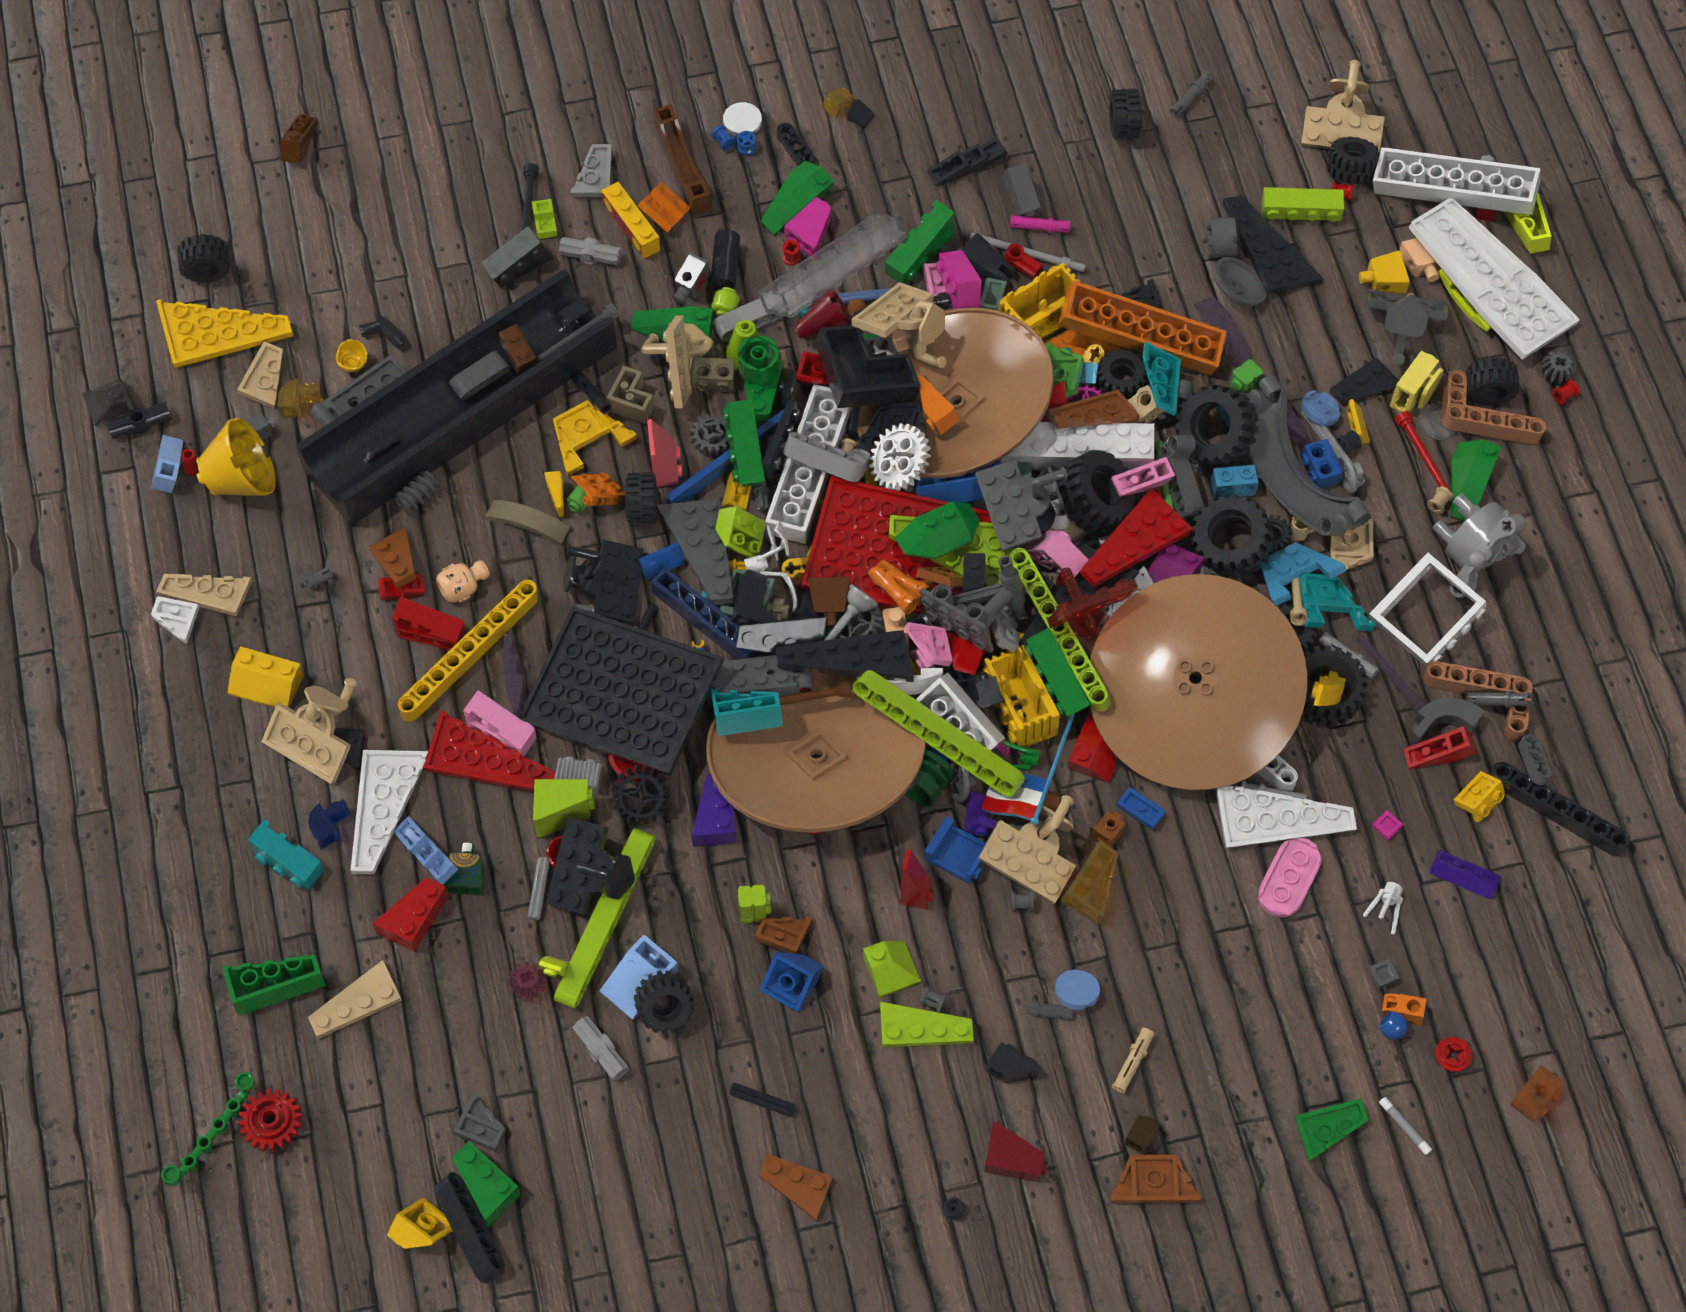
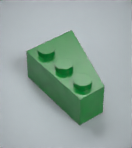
[744,360,784,428]
[452,1141,521,1228]

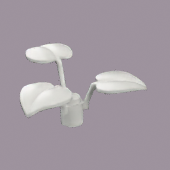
[744,521,797,614]

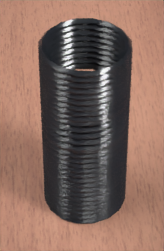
[710,229,740,291]

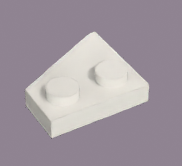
[151,596,199,643]

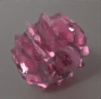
[508,961,547,1001]

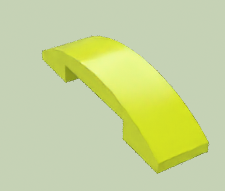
[1439,269,1492,331]

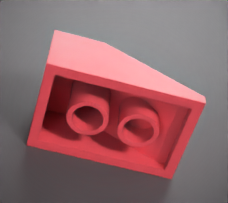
[647,419,682,487]

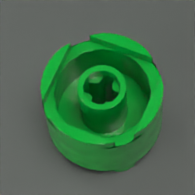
[738,335,779,385]

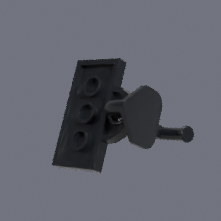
[563,539,644,626]
[545,817,635,915]

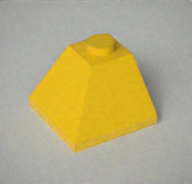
[387,1198,453,1249]

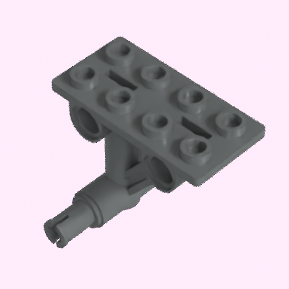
[919,555,1027,653]

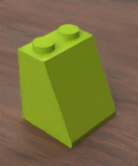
[533,779,595,838]

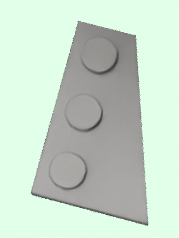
[570,144,612,197]

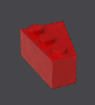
[373,877,448,952]

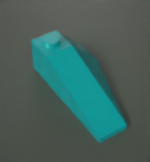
[1143,341,1181,416]

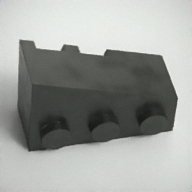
[481,226,554,287]

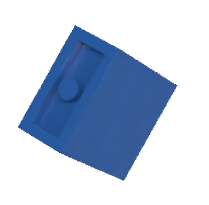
[924,816,986,885]

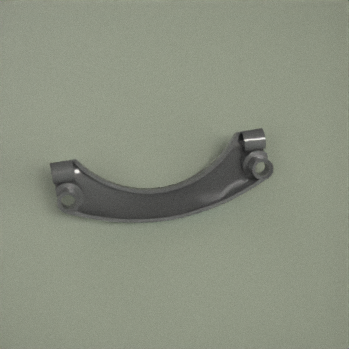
[1241,375,1372,536]

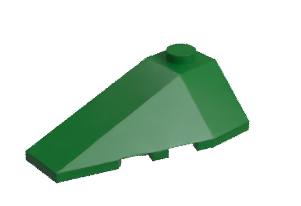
[631,306,713,356]

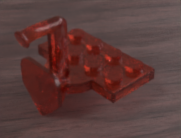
[1047,567,1138,639]

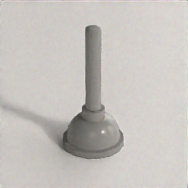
[824,584,878,641]

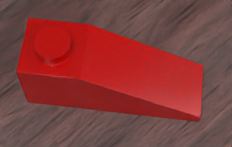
[1403,726,1478,769]

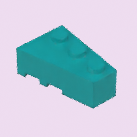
[711,689,783,736]

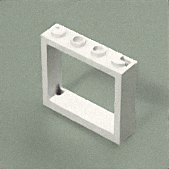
[1369,553,1486,668]

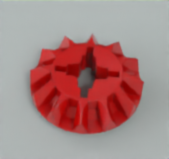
[1435,1037,1472,1073]

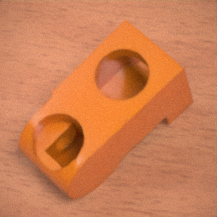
[1381,993,1426,1026]

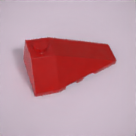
[947,625,992,675]
[1068,709,1117,784]
[900,849,935,910]

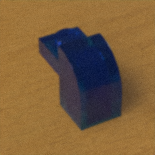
[308,799,351,850]

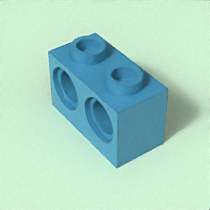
[1211,465,1258,499]

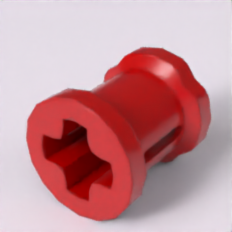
[1331,182,1353,201]
[782,240,800,266]
[1552,380,1580,405]

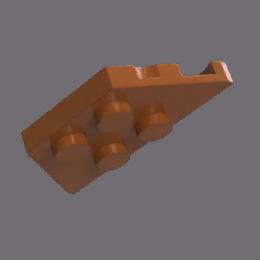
[1110,1155,1201,1203]

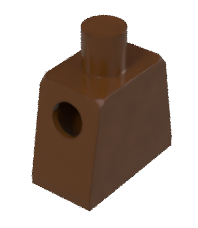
[808,577,851,625]

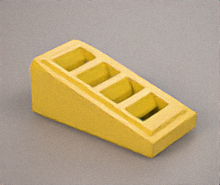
[544,471,564,518]

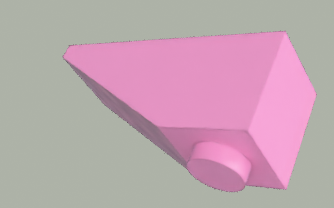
[1111,457,1175,497]

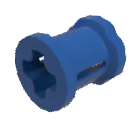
[711,125,736,151]

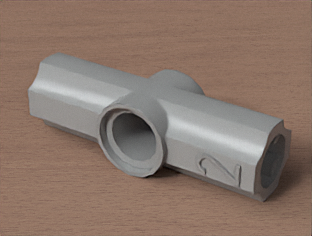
[559,237,622,265]
[572,1016,629,1081]

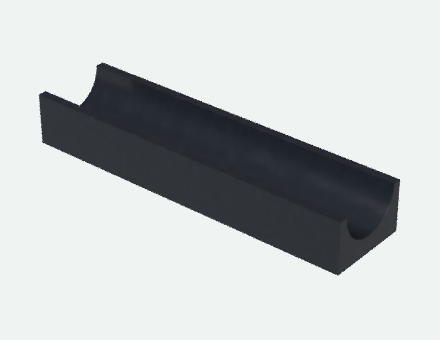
[296,269,617,526]

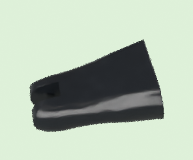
[961,233,1017,283]

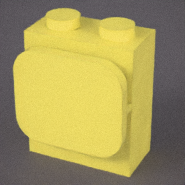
[1390,350,1444,413]

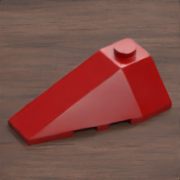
[795,351,830,387]

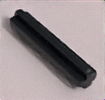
[729,1083,795,1117]

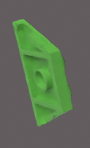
[1046,342,1084,398]

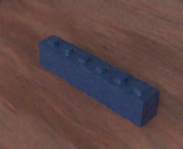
[651,567,761,660]

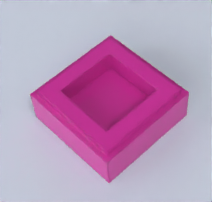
[1371,810,1403,841]

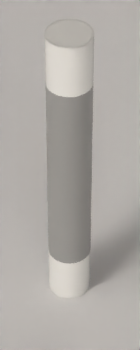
[1379,1097,1433,1155]

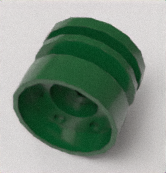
[905,749,954,807]

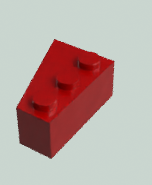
[392,596,466,651]

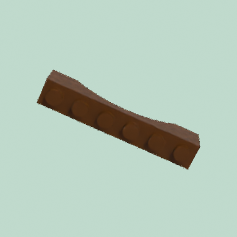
[653,104,711,214]

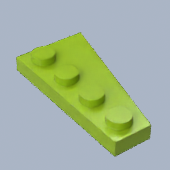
[880,1002,973,1048]

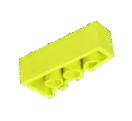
[1503,193,1552,254]

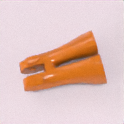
[868,559,933,615]

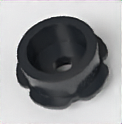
[942,1197,965,1220]

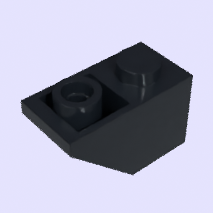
[985,1042,1040,1083]

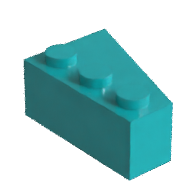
[248,819,324,890]

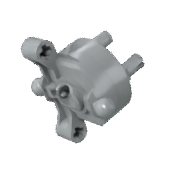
[1433,493,1526,597]

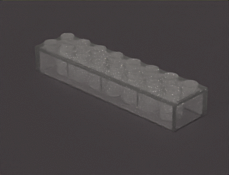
[758,214,906,318]

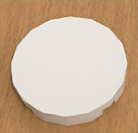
[723,102,762,137]

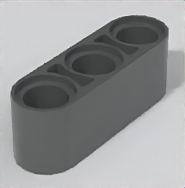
[449,351,510,400]

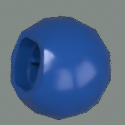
[1379,1011,1408,1040]

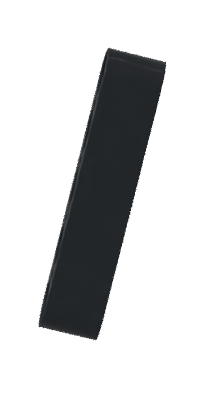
[433,1172,505,1284]

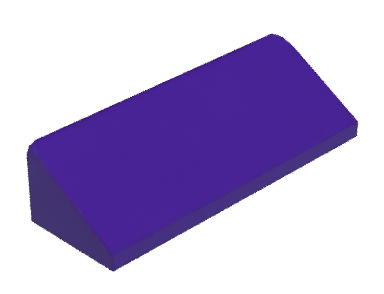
[1429,850,1501,899]

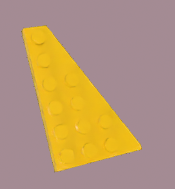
[156,300,293,368]

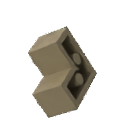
[607,365,654,424]

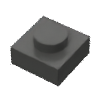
[1368,958,1400,990]

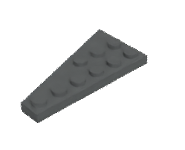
[657,498,733,605]

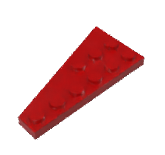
[1080,488,1192,588]
[424,710,556,792]

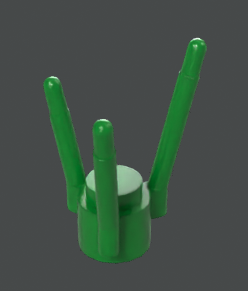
[1003,739,1040,771]

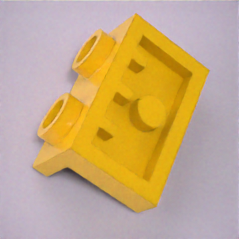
[1453,771,1505,823]

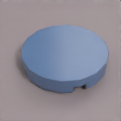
[1301,390,1341,426]
[1054,969,1100,1010]

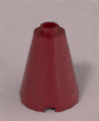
[795,288,852,340]

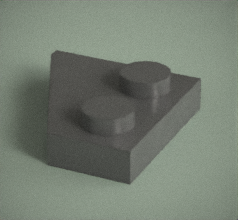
[453,1093,506,1151]

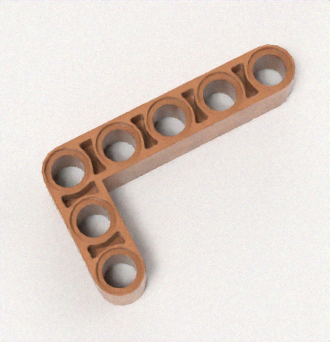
[1441,370,1546,445]
[1423,661,1532,742]

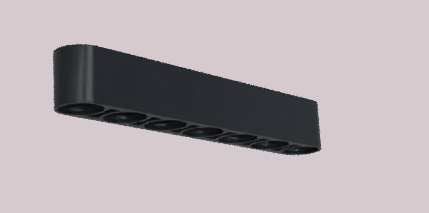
[1490,762,1630,857]

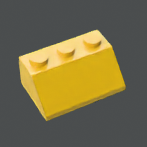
[227,646,304,708]

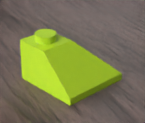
[863,941,921,998]

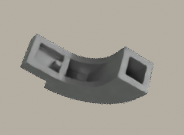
[1409,698,1485,745]

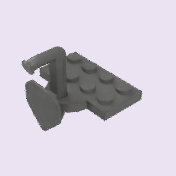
[1366,289,1448,365]
[975,459,1067,552]

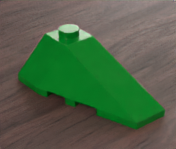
[760,161,835,236]
[1451,439,1502,522]

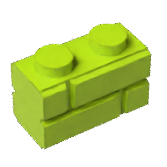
[738,885,771,924]

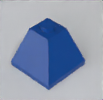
[759,952,824,1012]

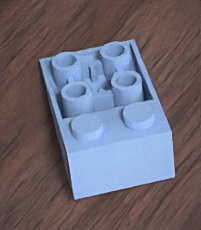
[599,935,679,1020]

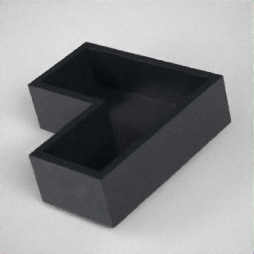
[815,325,920,408]

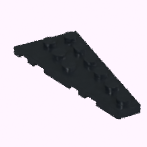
[1222,195,1324,295]

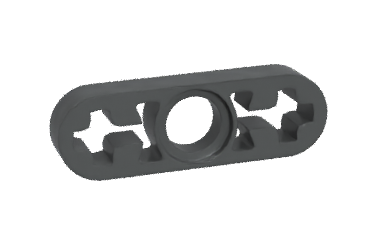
[1518,734,1552,785]

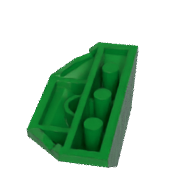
[895,501,980,560]

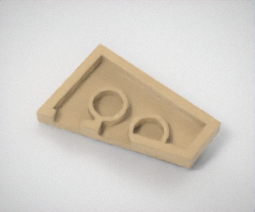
[237,341,283,409]

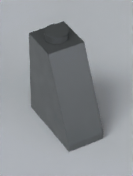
[999,163,1041,217]

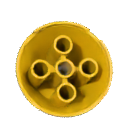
[197,417,276,496]

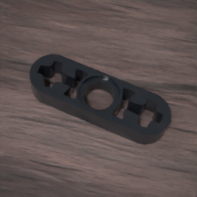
[777,123,814,166]

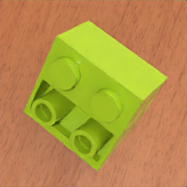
[715,506,765,558]

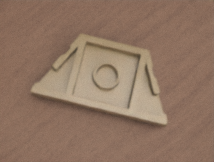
[1330,519,1373,570]

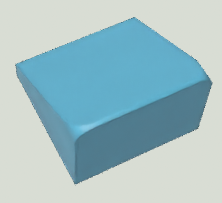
[1080,362,1098,384]

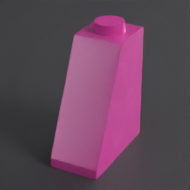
[784,197,831,259]

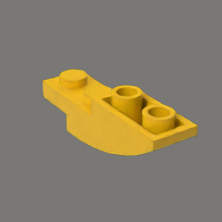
[1311,671,1346,706]

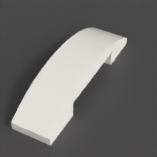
[856,668,943,695]

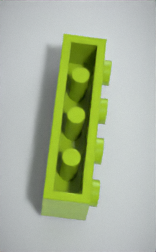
[1261,187,1344,222]

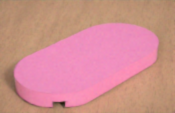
[1258,837,1322,917]

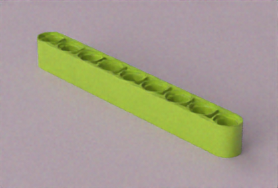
[1010,548,1111,712]
[853,670,1025,797]
[554,828,656,1009]

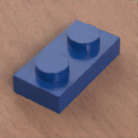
[638,543,685,580]
[1117,787,1166,830]

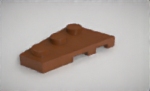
[369,527,416,588]
[759,1153,833,1222]

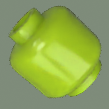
[712,287,740,317]

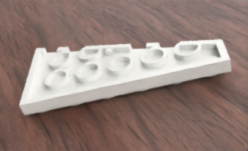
[351,750,428,874]
[1216,786,1357,848]

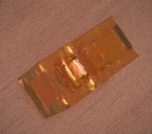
[1510,1065,1564,1122]

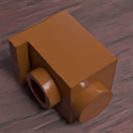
[1091,811,1126,849]

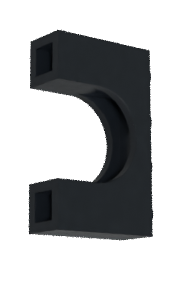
[731,569,822,625]

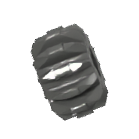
[1541,349,1577,385]

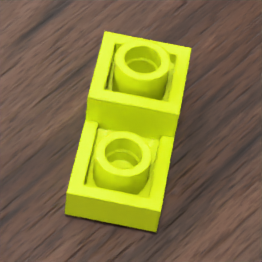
[539,956,569,977]

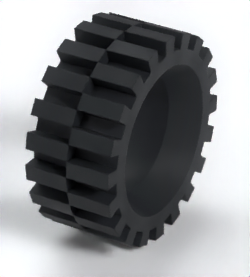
[1301,645,1368,727]

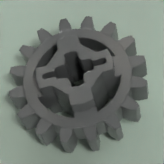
[690,413,730,456]

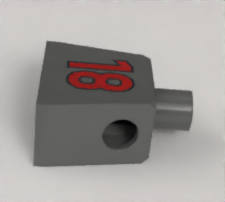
[673,252,711,304]

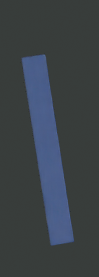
[666,406,798,504]

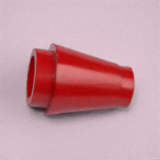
[182,449,199,476]

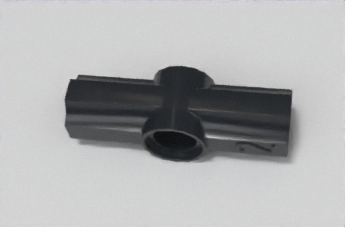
[106,402,172,439]

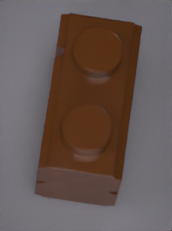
[499,324,536,375]

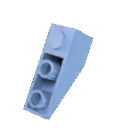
[151,435,183,493]

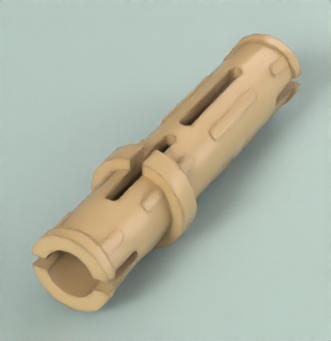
[1112,1028,1155,1094]

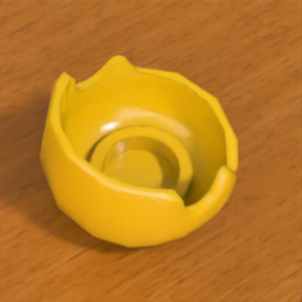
[336,339,367,373]

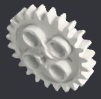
[869,423,931,491]

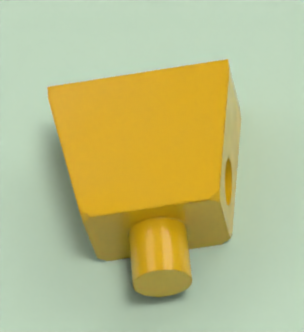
[1359,251,1410,294]

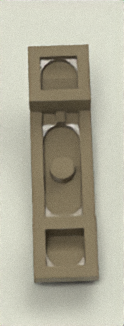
[485,500,570,546]

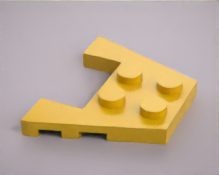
[553,400,637,477]

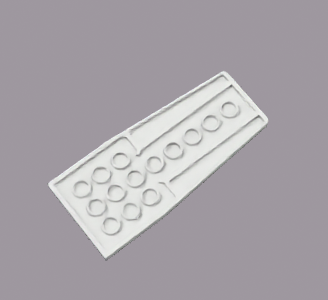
[1409,198,1580,360]

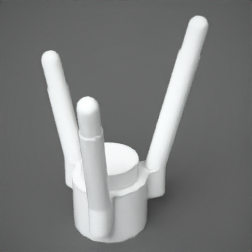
[1363,882,1403,935]

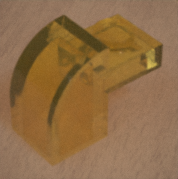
[278,378,323,418]

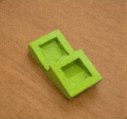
[532,199,558,239]

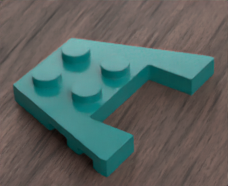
[1299,573,1376,631]

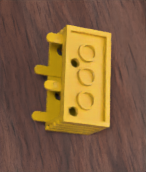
[998,262,1081,339]
[982,644,1060,747]

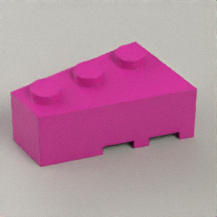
[936,250,982,309]

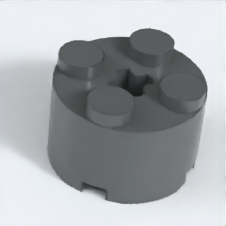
[1206,217,1237,259]

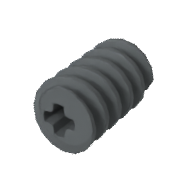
[395,470,440,516]

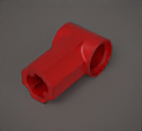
[1005,243,1044,279]

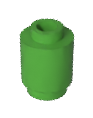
[567,485,588,513]

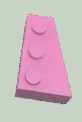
[1023,531,1089,579]
[463,690,537,756]

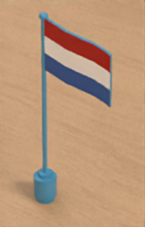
[981,680,1088,825]

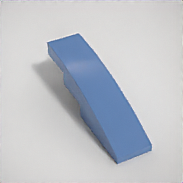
[394,816,458,885]

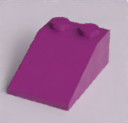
[1148,545,1205,583]

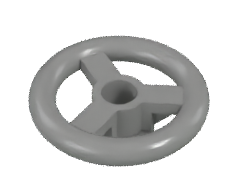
[1337,453,1363,494]

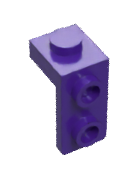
[964,791,997,838]

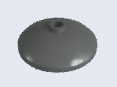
[1214,257,1267,306]

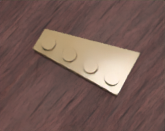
[308,960,402,1039]

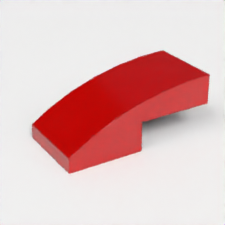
[378,574,425,600]

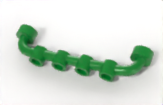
[161,1072,255,1186]

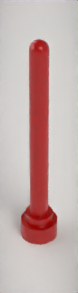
[1394,411,1451,492]

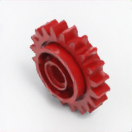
[238,1088,304,1153]

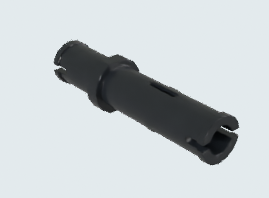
[573,372,612,415]

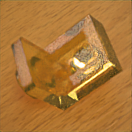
[822,87,856,117]

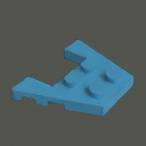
[1261,542,1346,606]

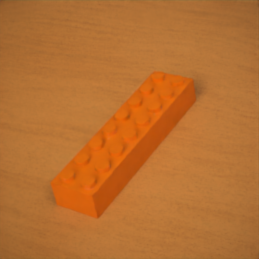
[1058,281,1227,376]

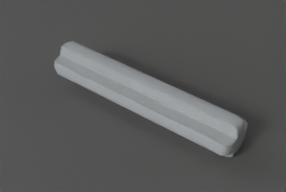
[528,857,550,920]

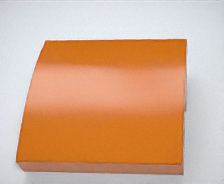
[638,181,690,233]

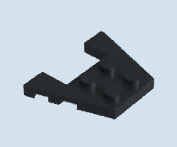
[854,402,931,458]

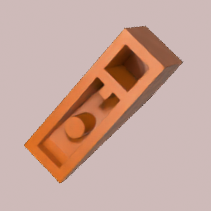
[917,374,960,435]

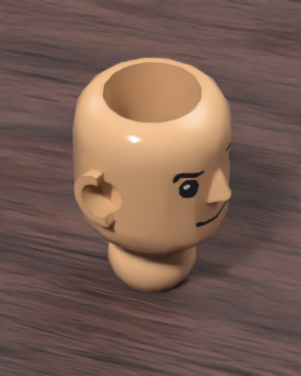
[436,560,490,603]

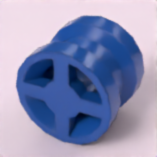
[737,131,756,156]

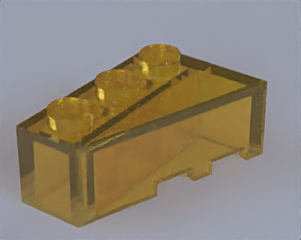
[1060,841,1118,925]

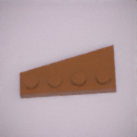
[1047,389,1140,429]

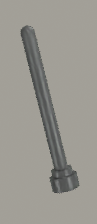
[536,303,619,363]

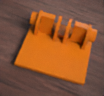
[571,473,625,506]

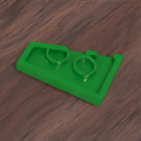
[1294,1098,1368,1162]

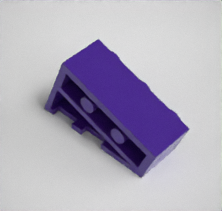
[691,774,736,847]

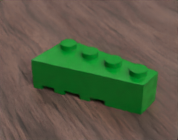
[885,200,955,284]
[723,399,765,488]
[1024,628,1091,717]
[222,955,326,1016]

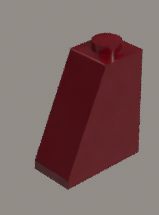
[984,1121,1047,1182]

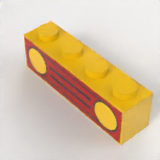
[601,182,660,259]

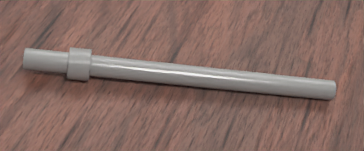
[970,232,1086,273]

